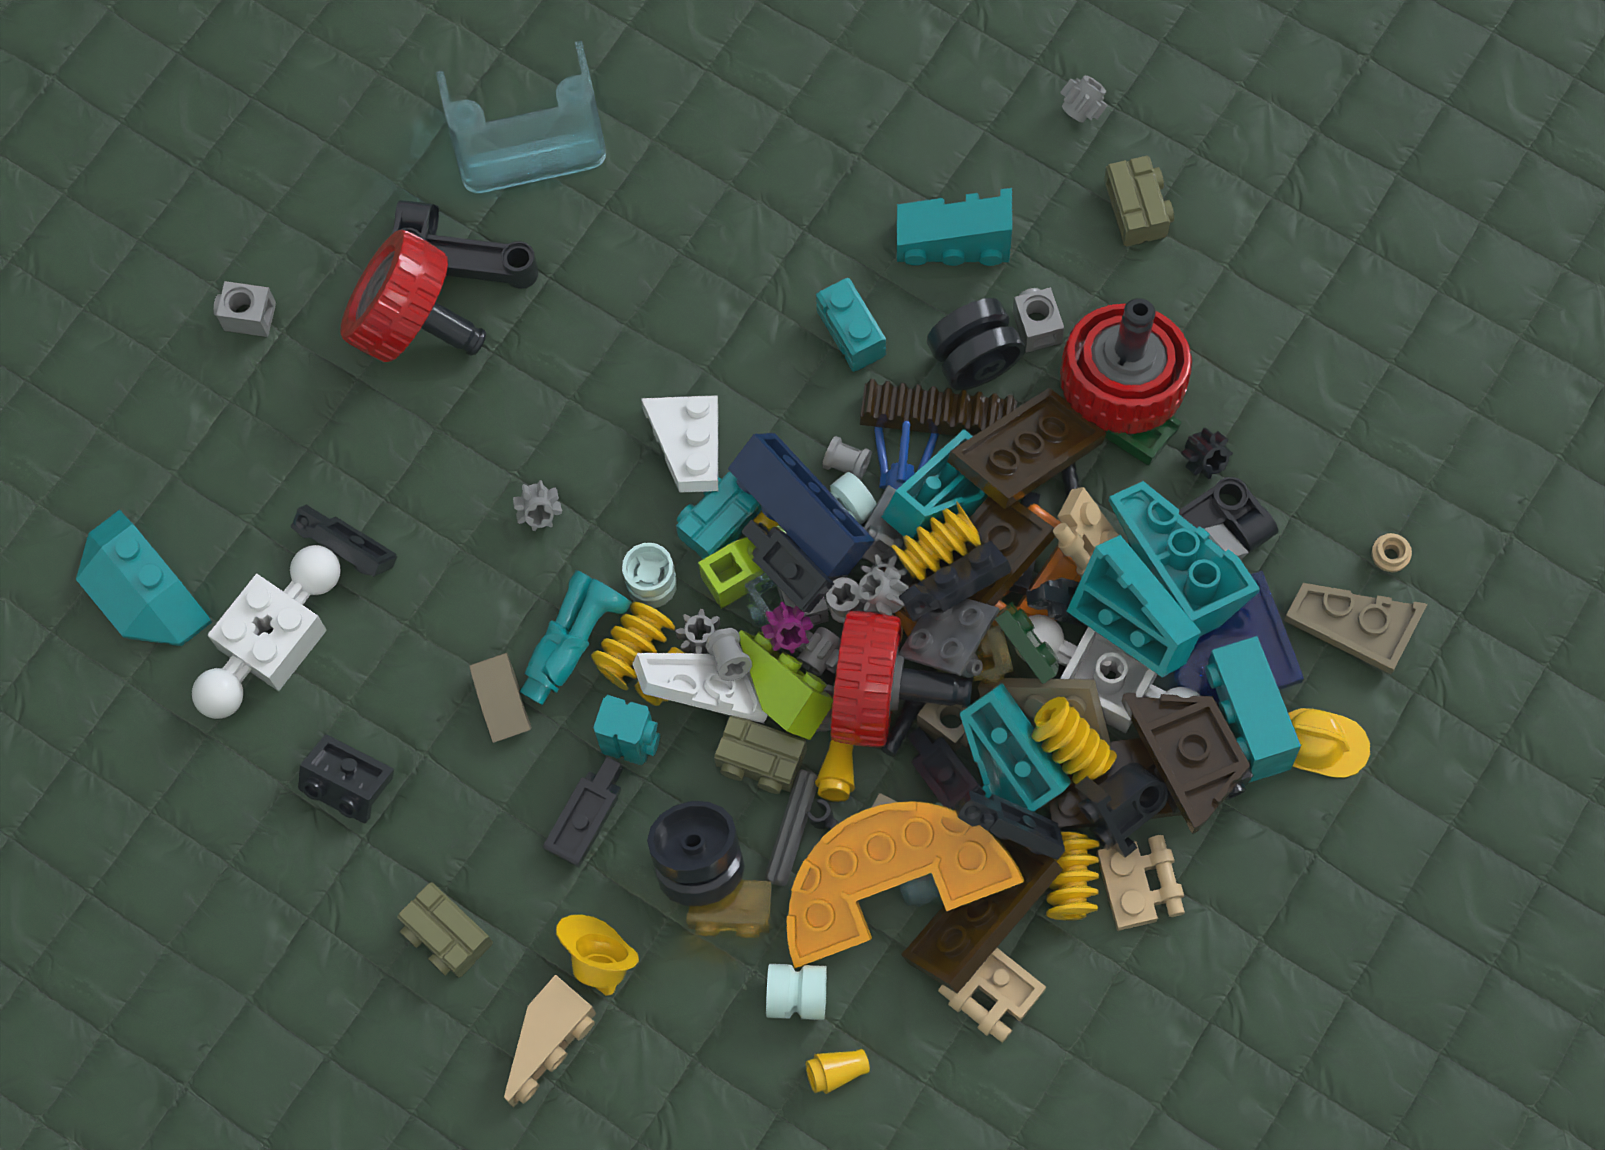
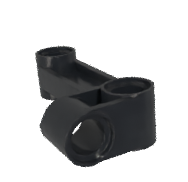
[392,200,538,289]
[1128,477,1278,554]

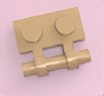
[1053,487,1119,578]
[1096,835,1185,931]
[938,948,1046,1043]

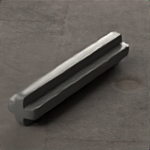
[765,770,817,886]

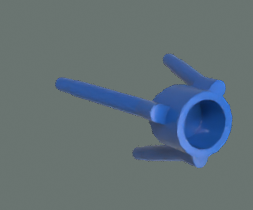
[874,421,939,490]

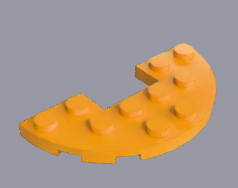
[786,801,1024,968]

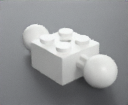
[192,545,341,719]
[1014,614,1200,733]

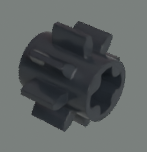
[1181,427,1233,479]

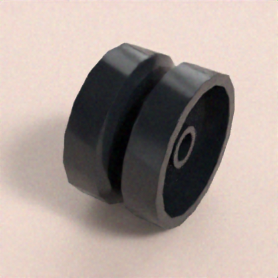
[927,298,1026,390]
[647,801,745,906]

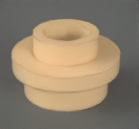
[1371,533,1412,572]

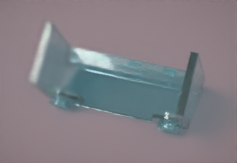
[436,41,606,193]

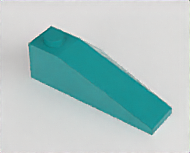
[1108,481,1260,637]

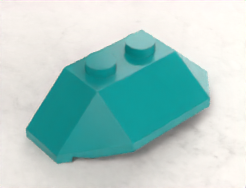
[76,509,212,646]

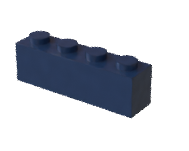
[728,433,875,577]

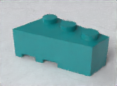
[897,188,1012,266]
[881,430,988,541]
[1067,535,1201,677]
[960,683,1072,812]

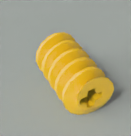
[891,501,981,581]
[591,602,675,690]
[1032,697,1117,784]
[1046,832,1099,920]

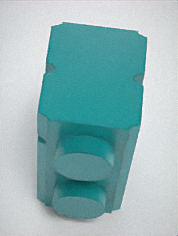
[816,278,886,372]
[676,472,761,559]
[593,695,660,765]

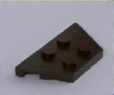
[1121,692,1250,834]

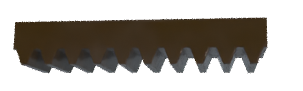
[860,379,1017,436]

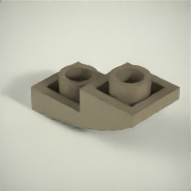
[470,653,532,743]

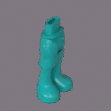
[519,570,632,705]

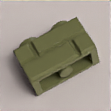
[1104,156,1174,247]
[714,715,807,794]
[397,882,493,978]

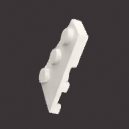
[641,395,718,492]
[633,653,768,724]

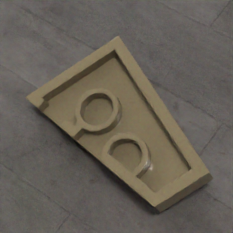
[1284,583,1427,674]
[978,678,1111,747]

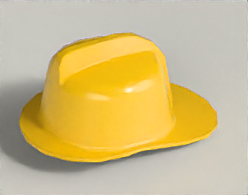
[1288,708,1370,778]
[556,914,639,996]

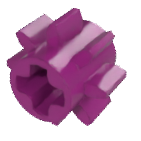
[761,601,813,653]

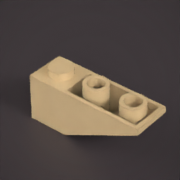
[504,975,596,1108]

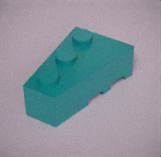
[1205,636,1301,783]

